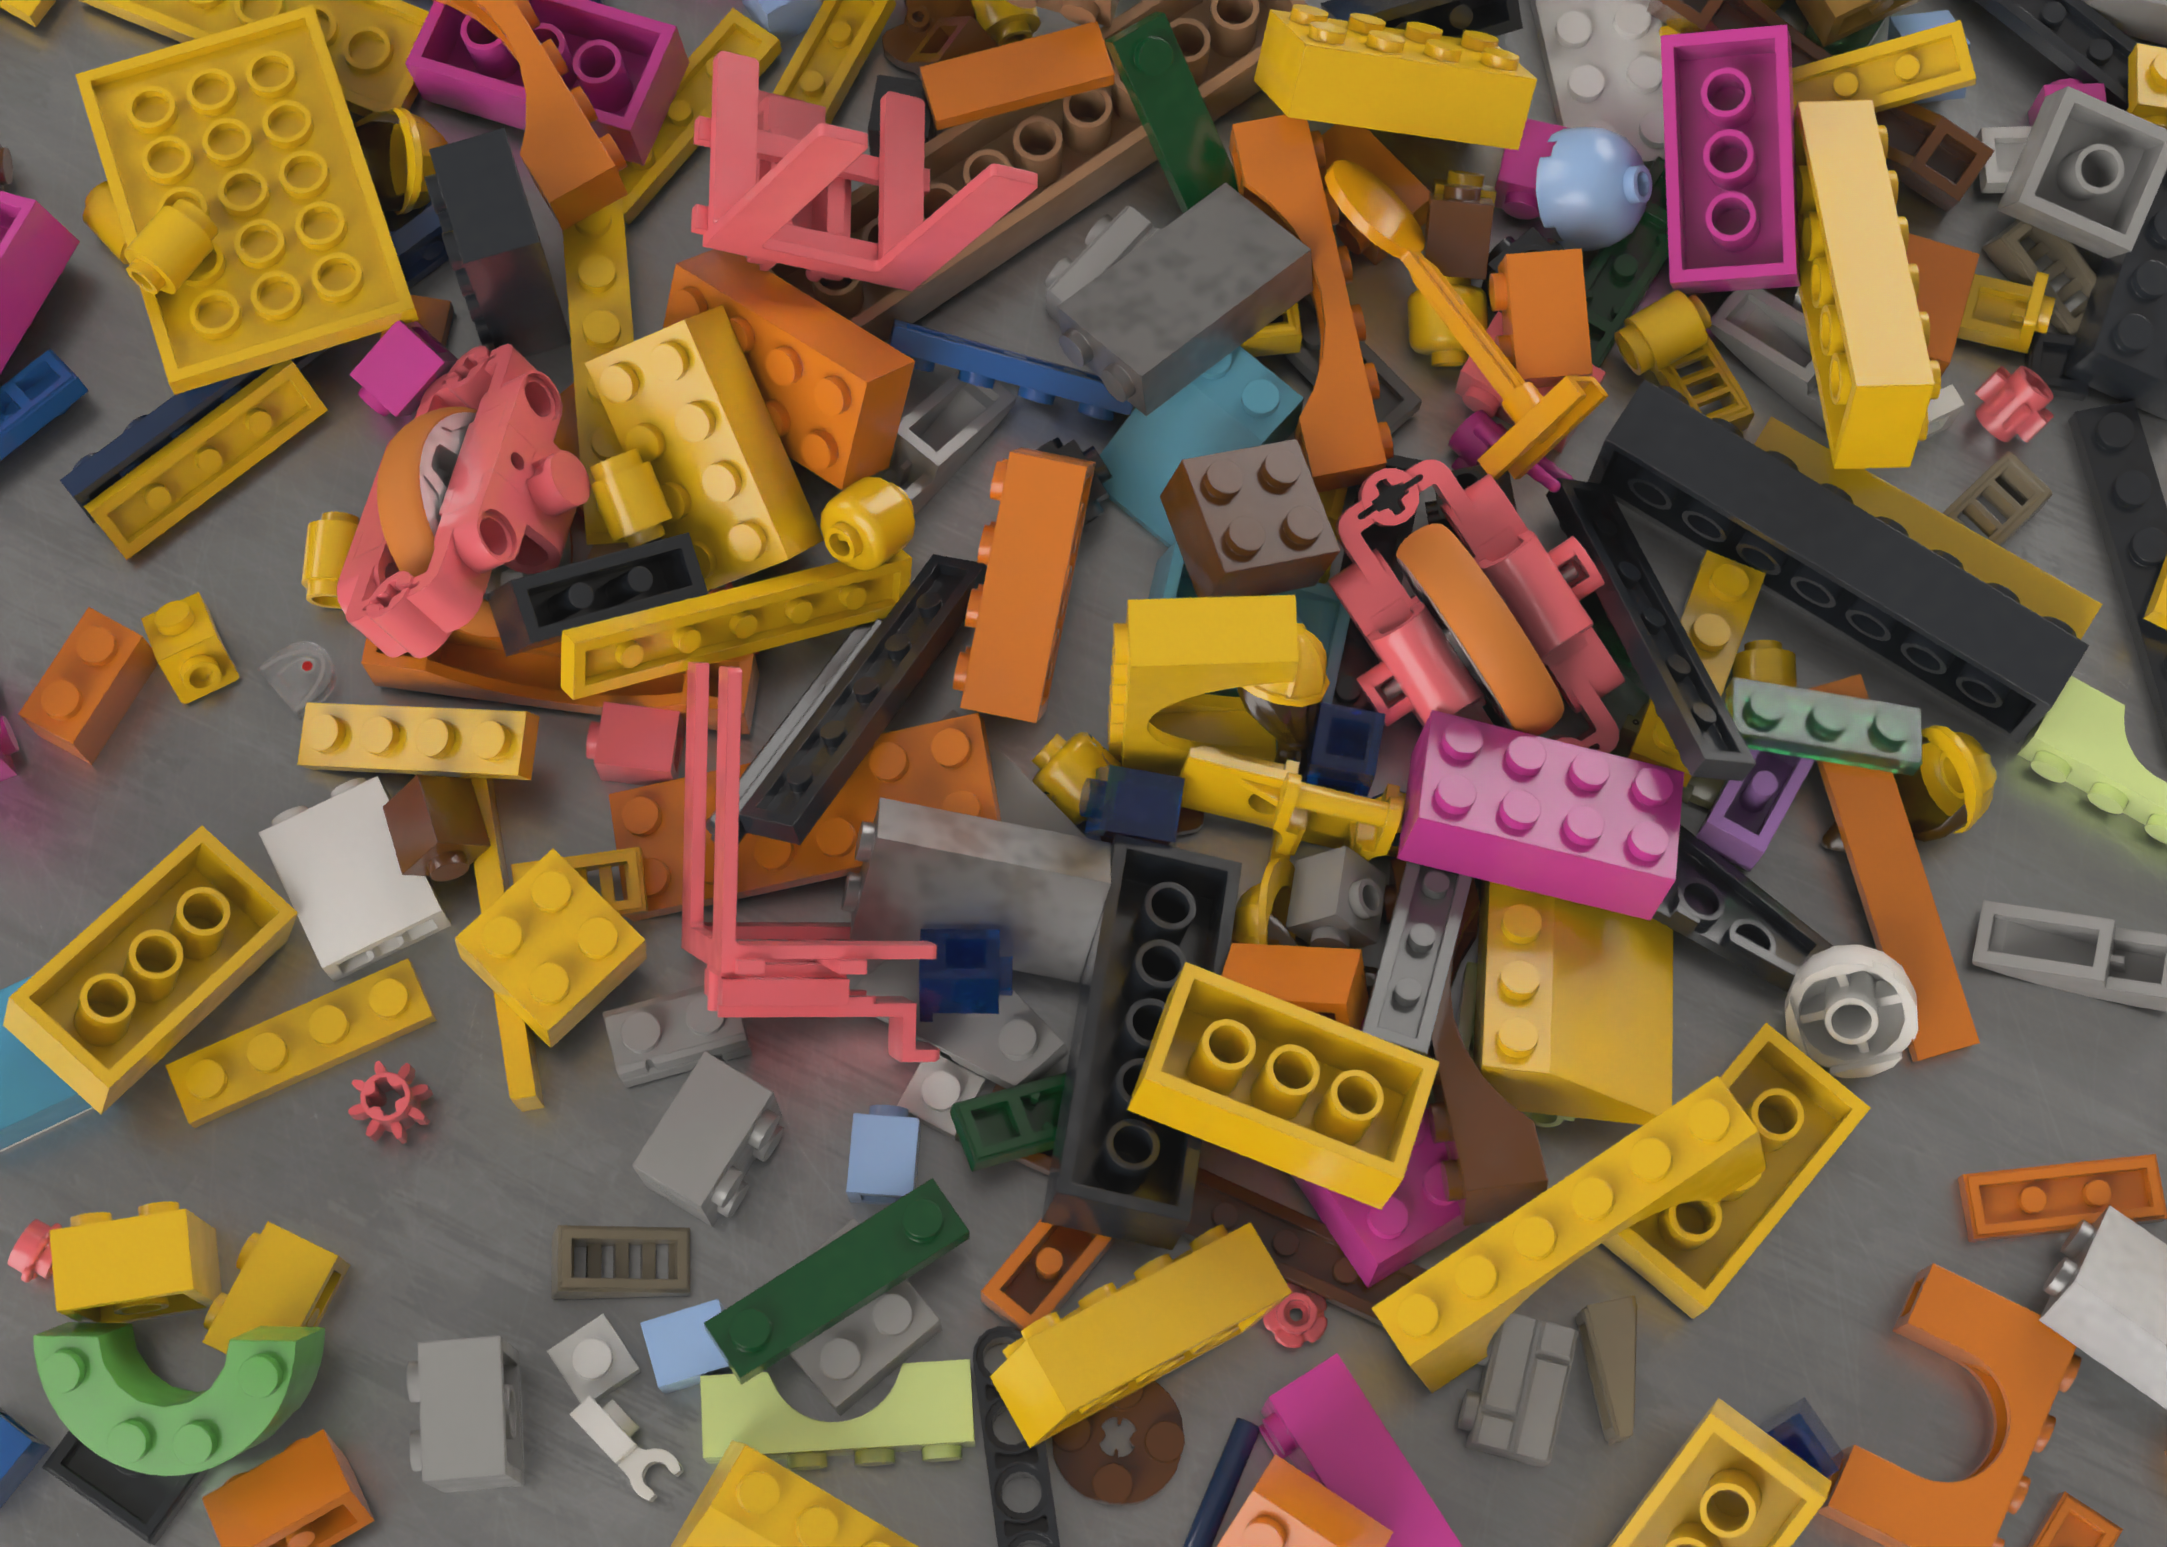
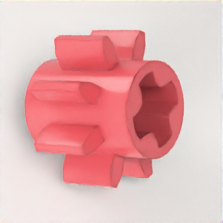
[1975,366,2054,443]
[348,1060,433,1144]

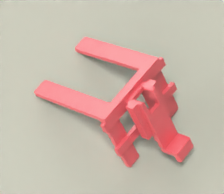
[691,51,1038,292]
[681,662,940,1062]

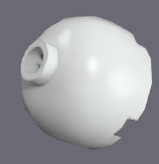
[1785,944,1918,1078]

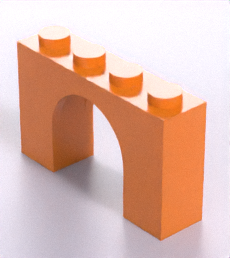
[1817,1263,2082,1547]

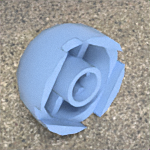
[1536,127,1652,251]

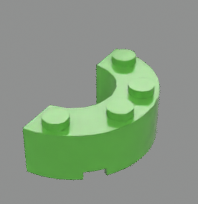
[33,1322,325,1476]

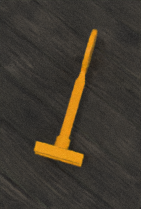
[1325,159,1609,480]

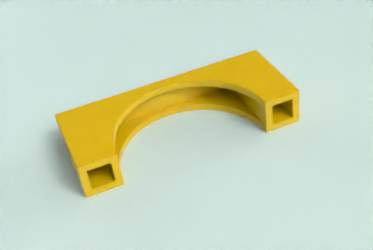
[1107,595,1299,781]
[1372,1075,1767,1393]

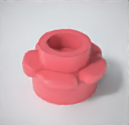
[8,1219,63,1283]
[1263,1282,1328,1348]

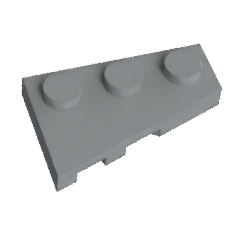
[852,956,1069,1089]

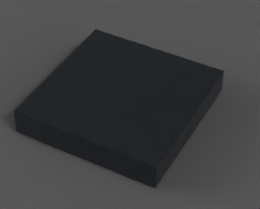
[42,1430,209,1545]

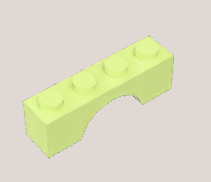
[2017,676,2167,844]
[700,1359,976,1470]

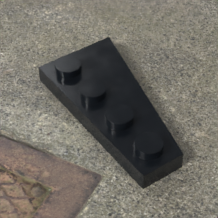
[1652,824,1833,992]

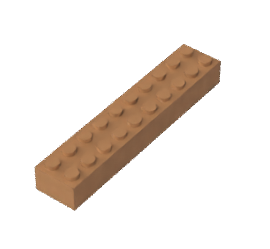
[758,0,1308,342]

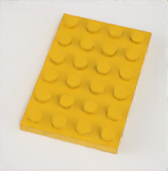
[75,5,419,395]

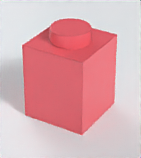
[586,702,686,786]

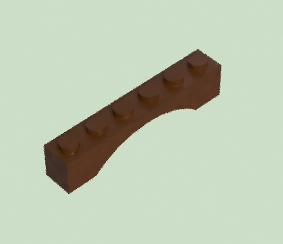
[1647,0,1995,212]
[1382,858,1548,1226]

